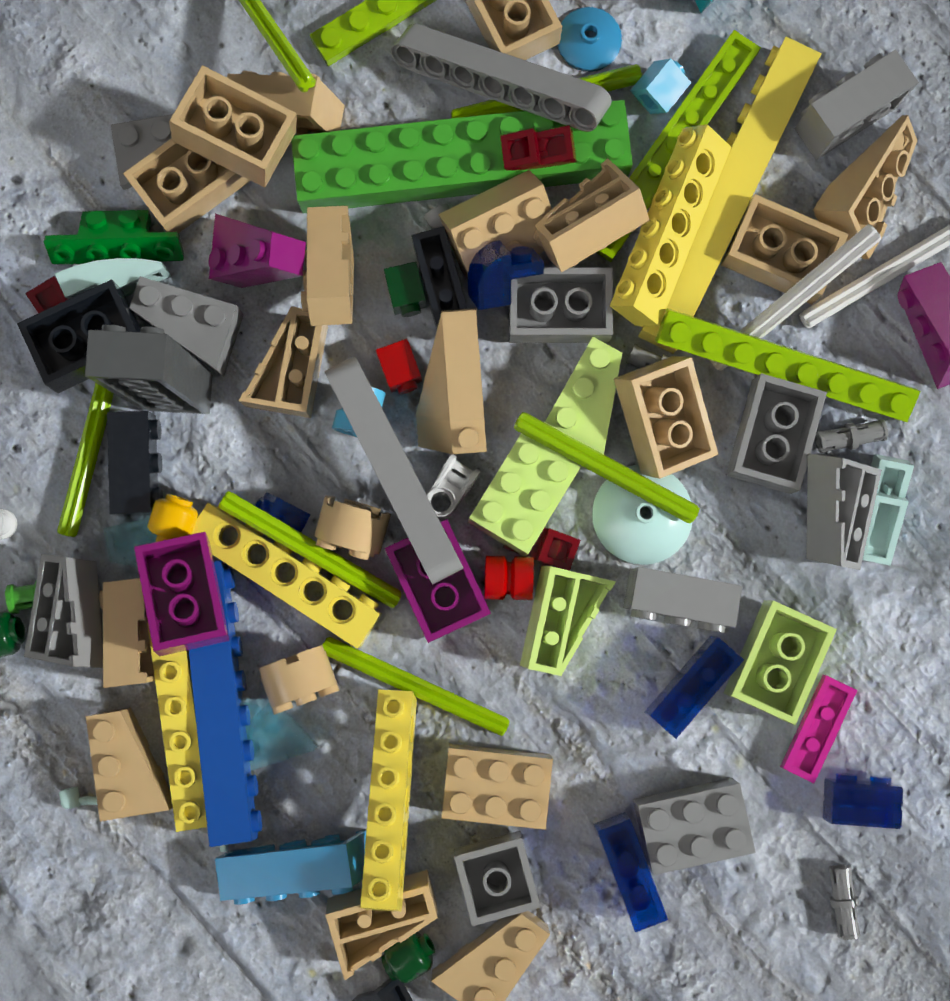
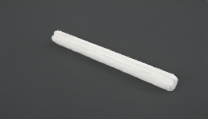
[710,224,881,371]
[799,225,950,328]

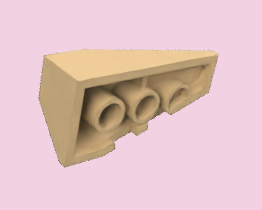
[813,115,917,259]
[416,308,487,454]

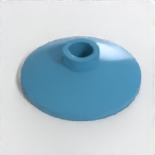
[557,7,622,72]

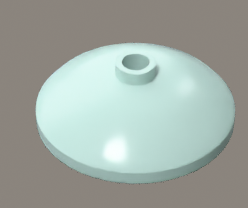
[592,465,692,565]

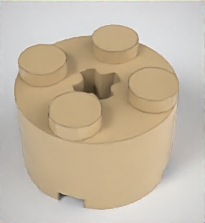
[314,495,391,560]
[259,645,339,715]

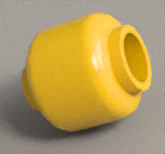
[147,494,198,542]

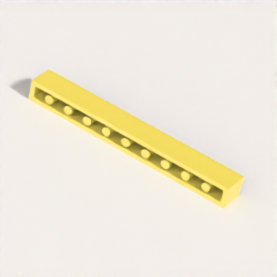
[638,37,822,354]

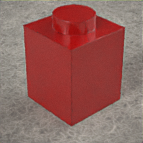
[376,338,422,395]

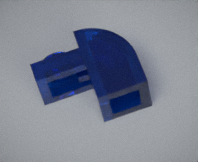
[468,240,544,310]

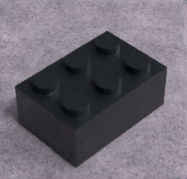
[17,279,140,393]

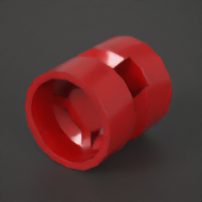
[484,556,534,601]

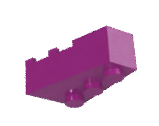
[208,213,306,288]
[897,262,950,389]

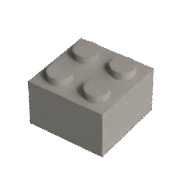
[454,831,540,926]

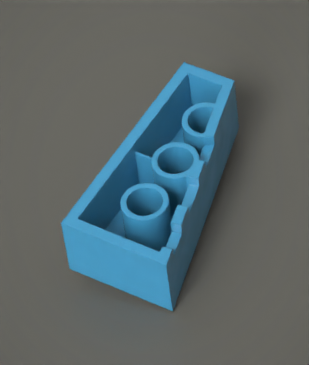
[215,829,367,905]

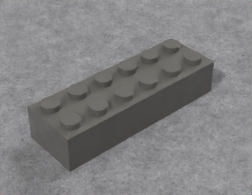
[85,325,213,414]

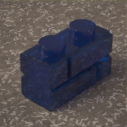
[823,773,903,829]

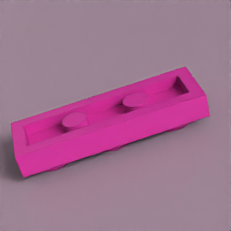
[780,675,857,784]

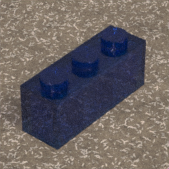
[644,636,744,739]
[593,812,668,933]

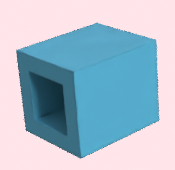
[630,58,691,114]

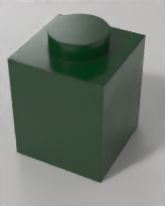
[384,261,427,317]

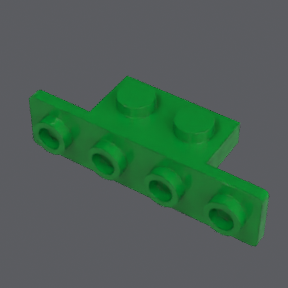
[44,210,184,265]

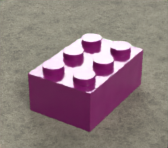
[384,519,491,643]
[134,532,230,657]

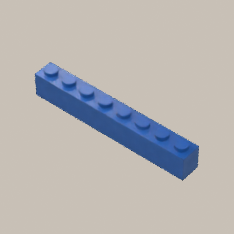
[189,561,262,847]

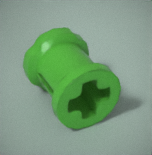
[5,580,37,614]

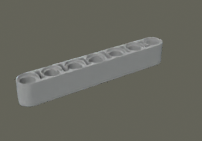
[391,24,612,132]
[324,356,464,585]

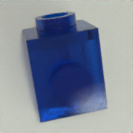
[254,492,311,532]

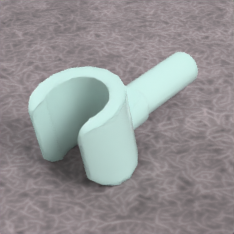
[59,786,98,809]

